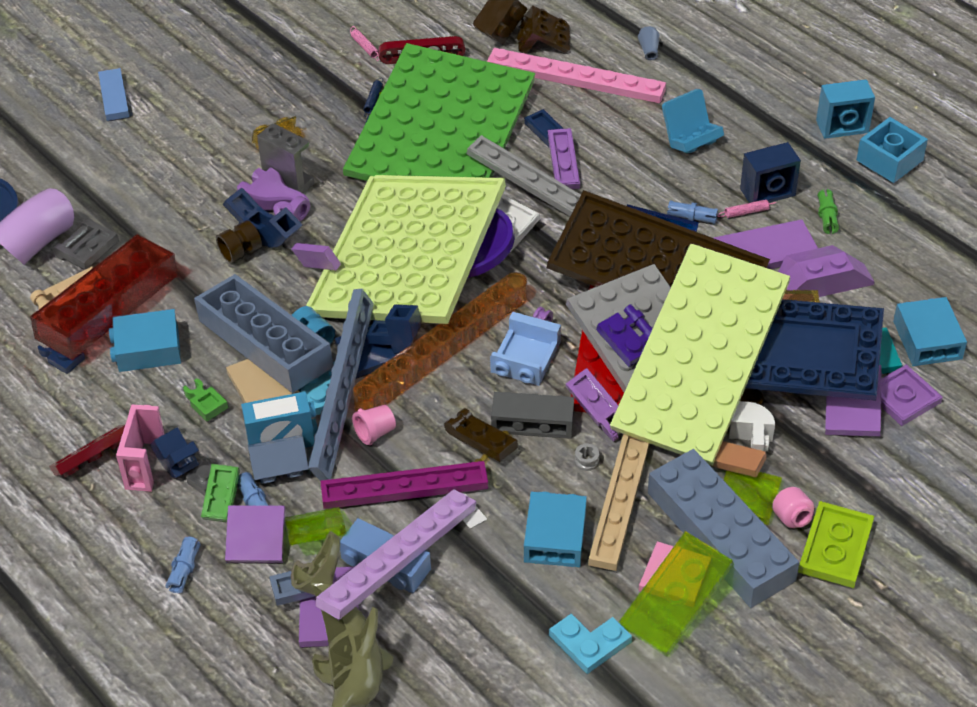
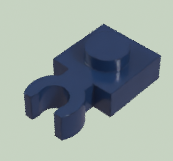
[38,337,85,374]

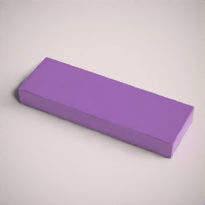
[548,128,580,189]

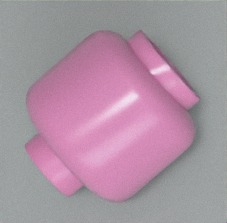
[772,487,815,529]

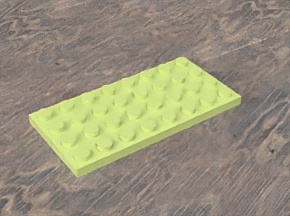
[610,244,790,466]

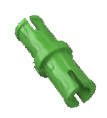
[817,189,839,234]

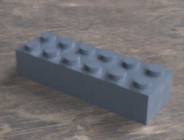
[194,274,334,393]
[648,448,799,608]

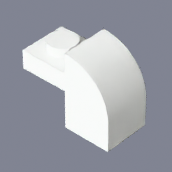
[729,401,775,451]

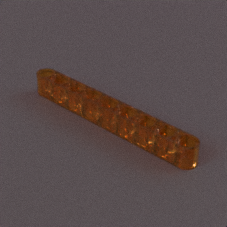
[353,272,527,412]

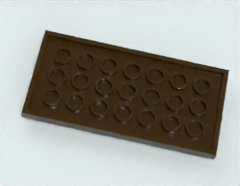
[546,190,770,287]

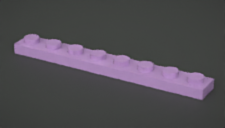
[315,489,476,620]

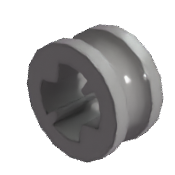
[575,443,599,471]

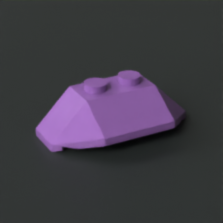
[778,245,874,301]

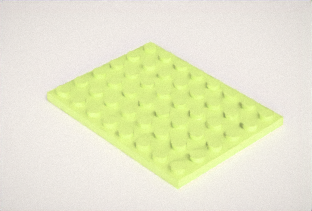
[306,175,506,324]

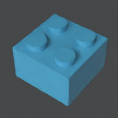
[816,79,875,139]
[856,117,928,183]

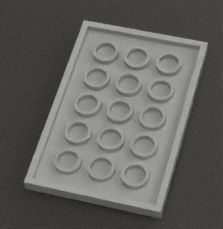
[566,264,671,392]

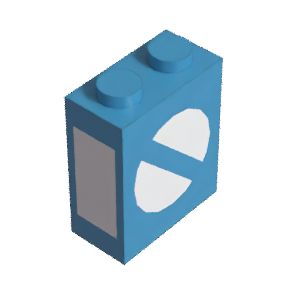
[241,391,318,448]

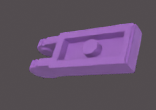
[565,368,619,442]

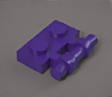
[596,304,653,367]

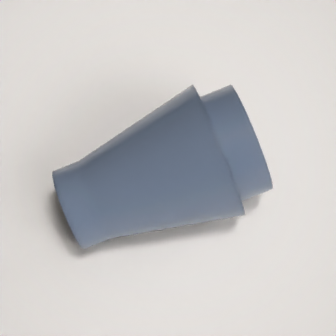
[638,26,660,60]

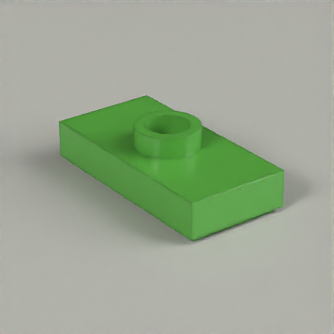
[201,464,240,522]

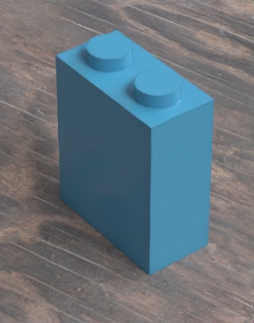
[893,297,967,366]
[109,309,181,372]
[524,491,587,568]

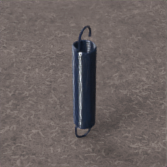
[363,78,383,117]

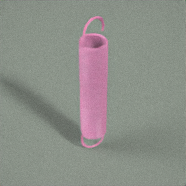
[350,26,379,61]
[717,200,777,218]

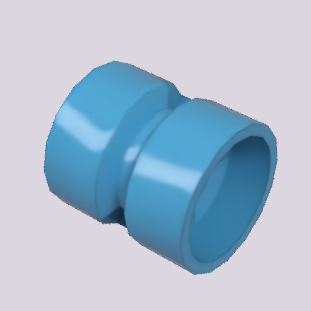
[292,306,336,345]

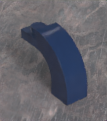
[223,188,303,248]

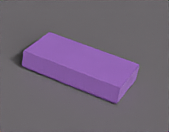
[291,243,341,270]

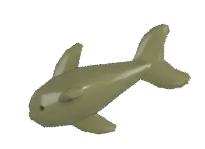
[291,531,393,707]

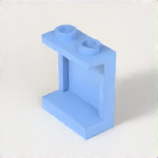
[490,312,561,386]

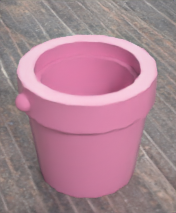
[352,405,396,446]

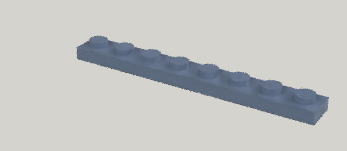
[308,288,374,481]

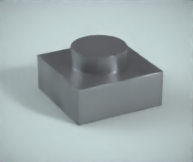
[186,460,211,496]

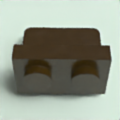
[473,0,528,45]
[517,5,570,54]

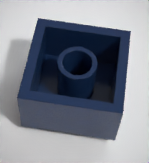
[740,142,801,203]

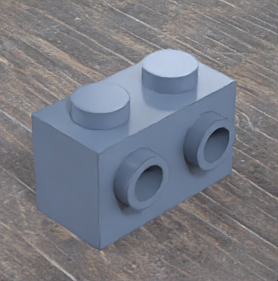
[247,435,309,483]

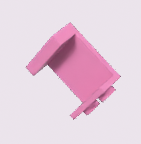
[116,404,165,492]

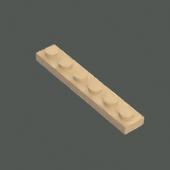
[588,434,650,571]

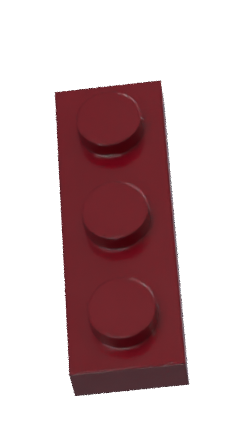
[49,425,125,477]

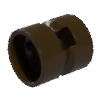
[216,220,262,264]

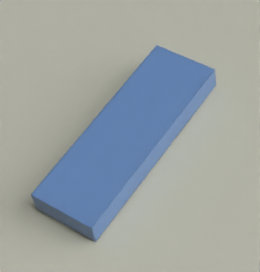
[98,68,129,121]

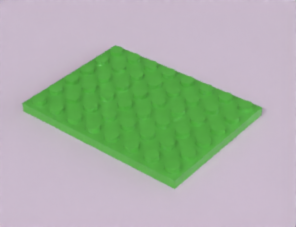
[343,43,535,181]

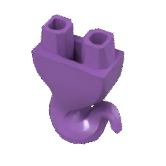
[237,168,310,221]

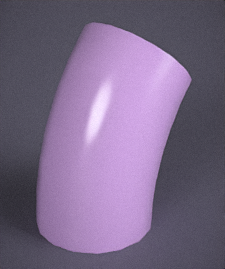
[0,188,74,265]

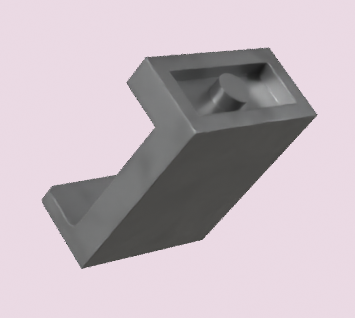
[257,123,314,194]

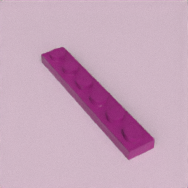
[320,461,488,509]

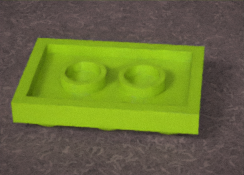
[798,501,875,588]

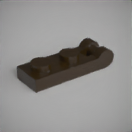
[444,408,518,462]

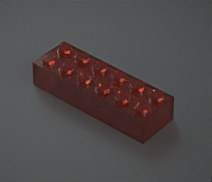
[30,234,177,360]

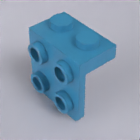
[662,89,724,153]

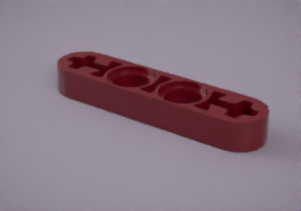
[378,36,466,64]

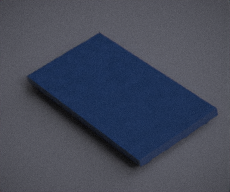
[745,299,884,401]

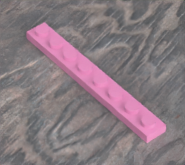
[487,48,666,103]

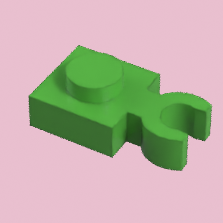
[183,378,228,422]

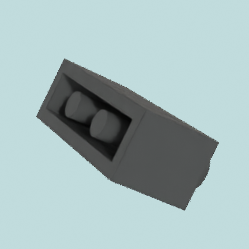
[491,392,574,439]

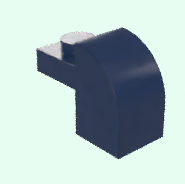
[366,304,421,353]
[150,427,199,478]

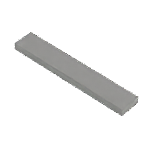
[467,135,581,216]

